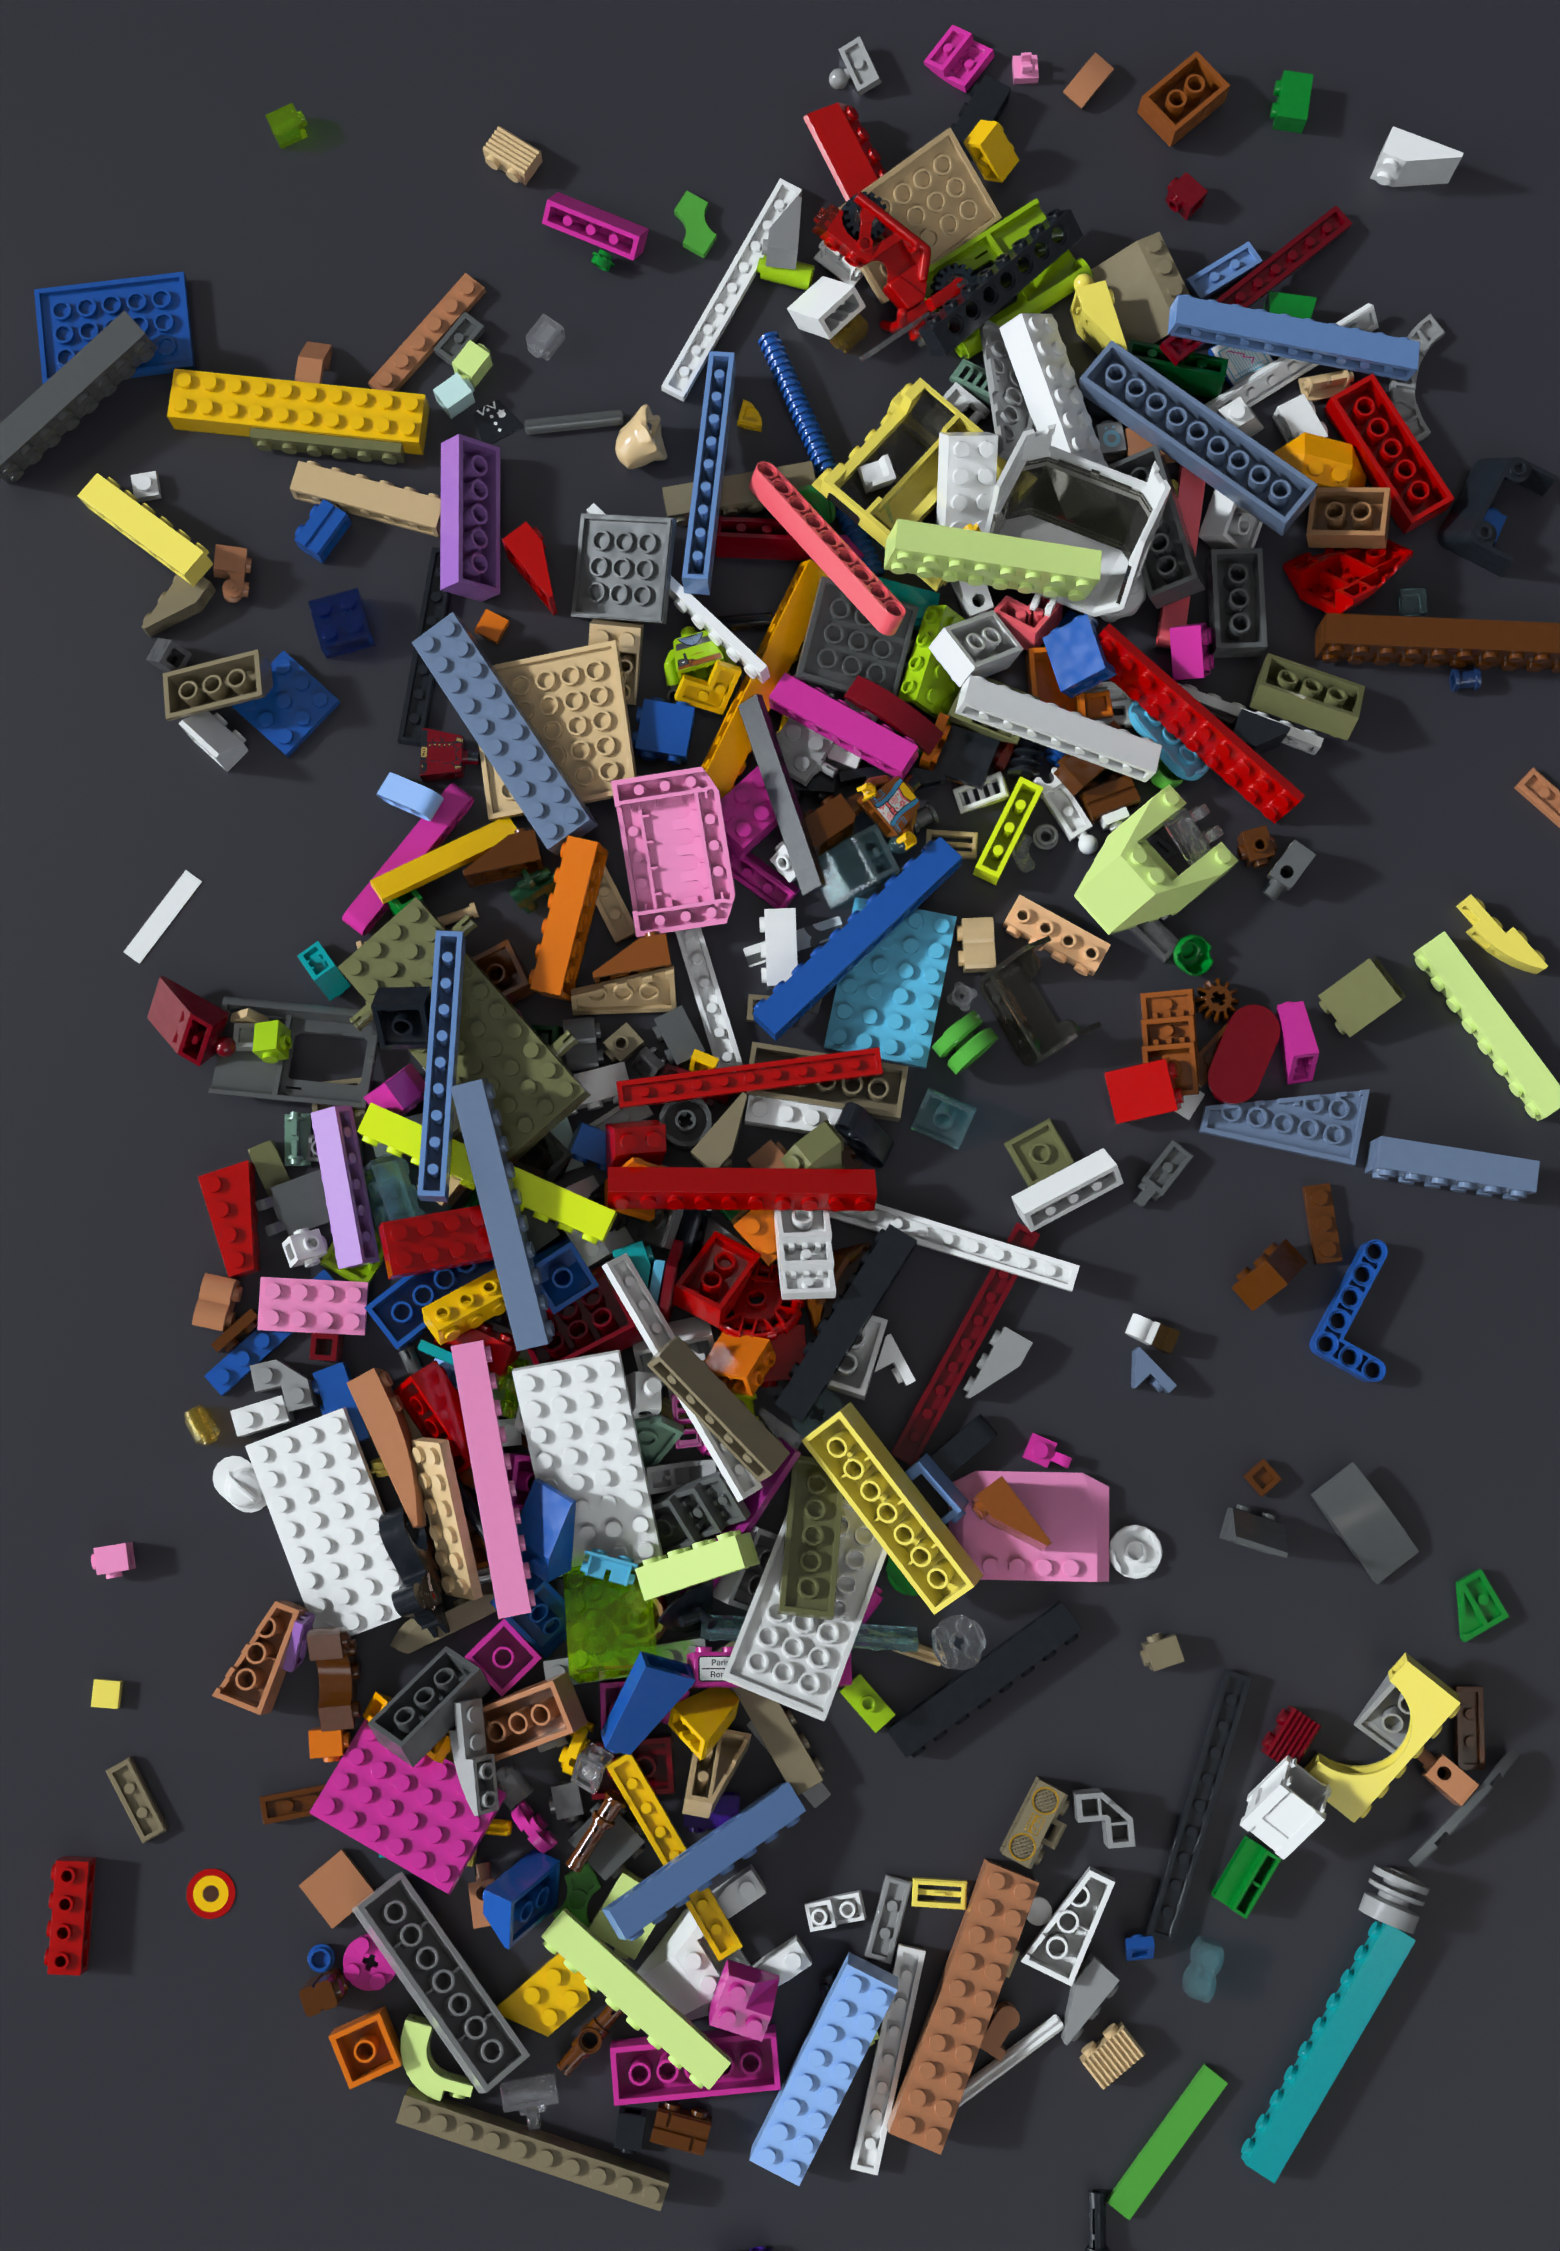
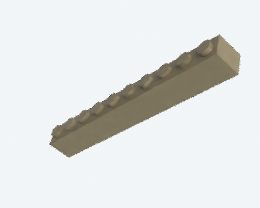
[396,2086,670,2211]

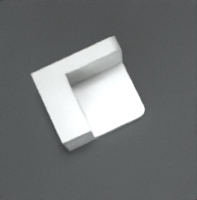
[857,454,896,494]

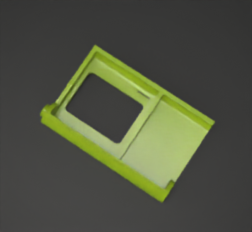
[925,198,1093,359]

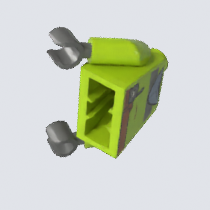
[664,626,744,703]

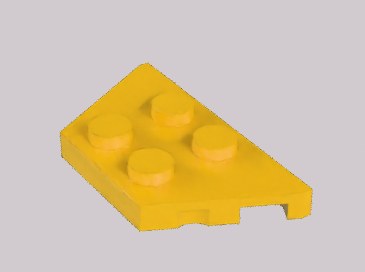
[496,1953,591,2037]

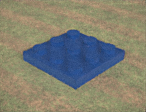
[231,650,340,758]

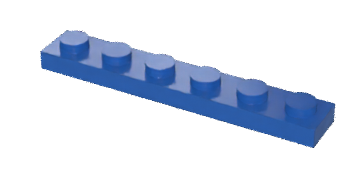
[204,1269,335,1396]

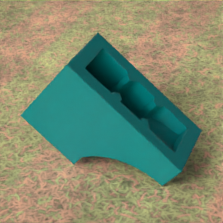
[297,941,351,1001]

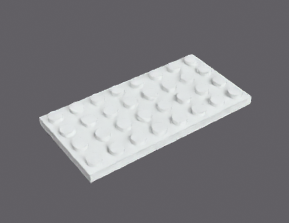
[512,1350,663,1577]
[245,1407,402,1636]
[721,1499,887,1721]

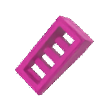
[671,1395,702,1449]

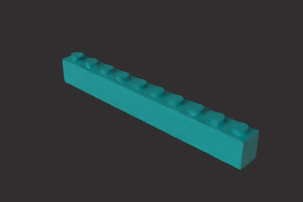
[1241,1921,1416,2184]

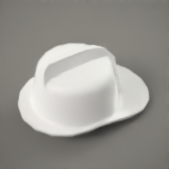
[213,1456,267,1513]

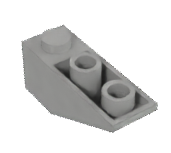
[963,1327,1033,1399]
[1061,1953,1120,2045]

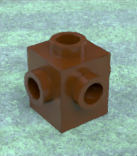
[1237,825,1277,868]

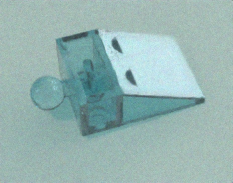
[818,824,906,910]

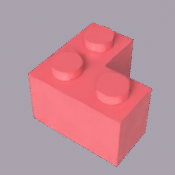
[994,595,1063,651]

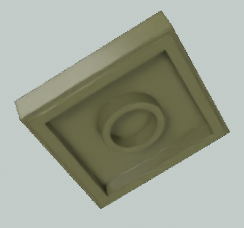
[1004,1118,1076,1187]

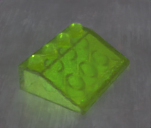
[563,1563,657,1684]

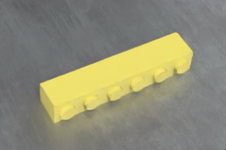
[77,473,213,587]

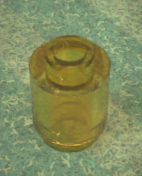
[184,1405,221,1446]

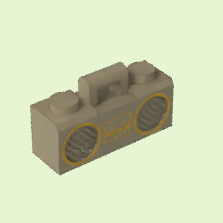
[999,1776,1070,1869]

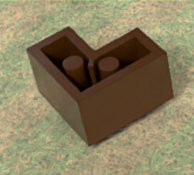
[1231,1239,1307,1311]

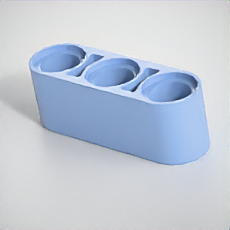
[376,772,444,821]

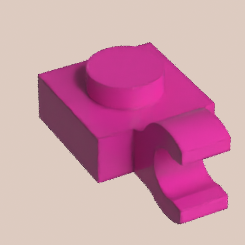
[1022,1433,1072,1468]

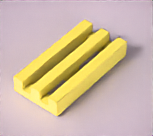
[911,1877,967,1910]

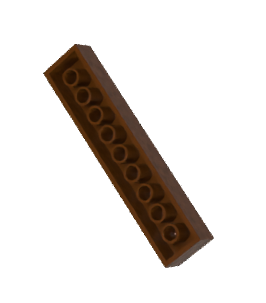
[1315,613,1560,673]

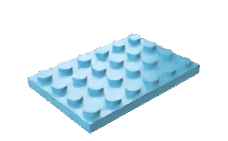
[824,897,957,1069]

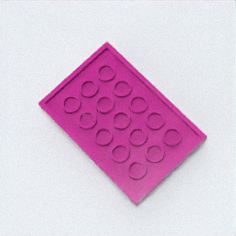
[309,1719,507,1895]

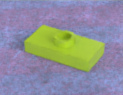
[840,1673,896,1733]

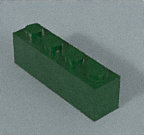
[1127,339,1229,399]

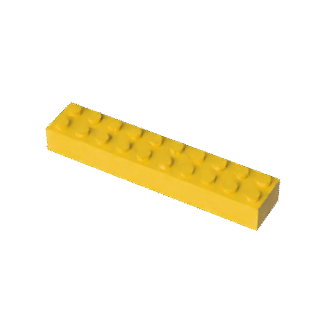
[167,369,430,455]

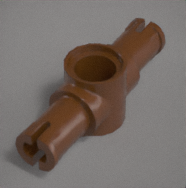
[556,2005,624,2077]

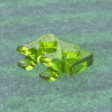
[497,1358,529,1419]

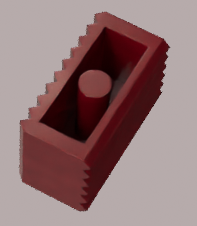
[1261,1705,1322,1764]

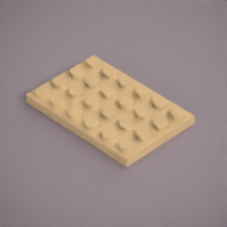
[830,128,1002,304]

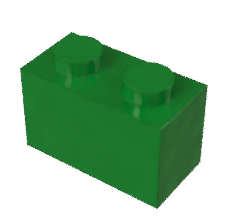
[1270,70,1314,134]

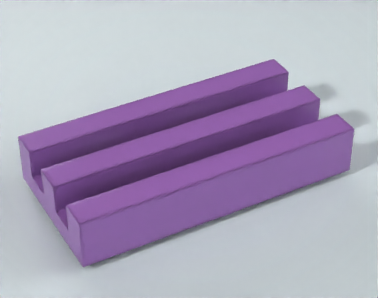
[283,1611,315,1672]

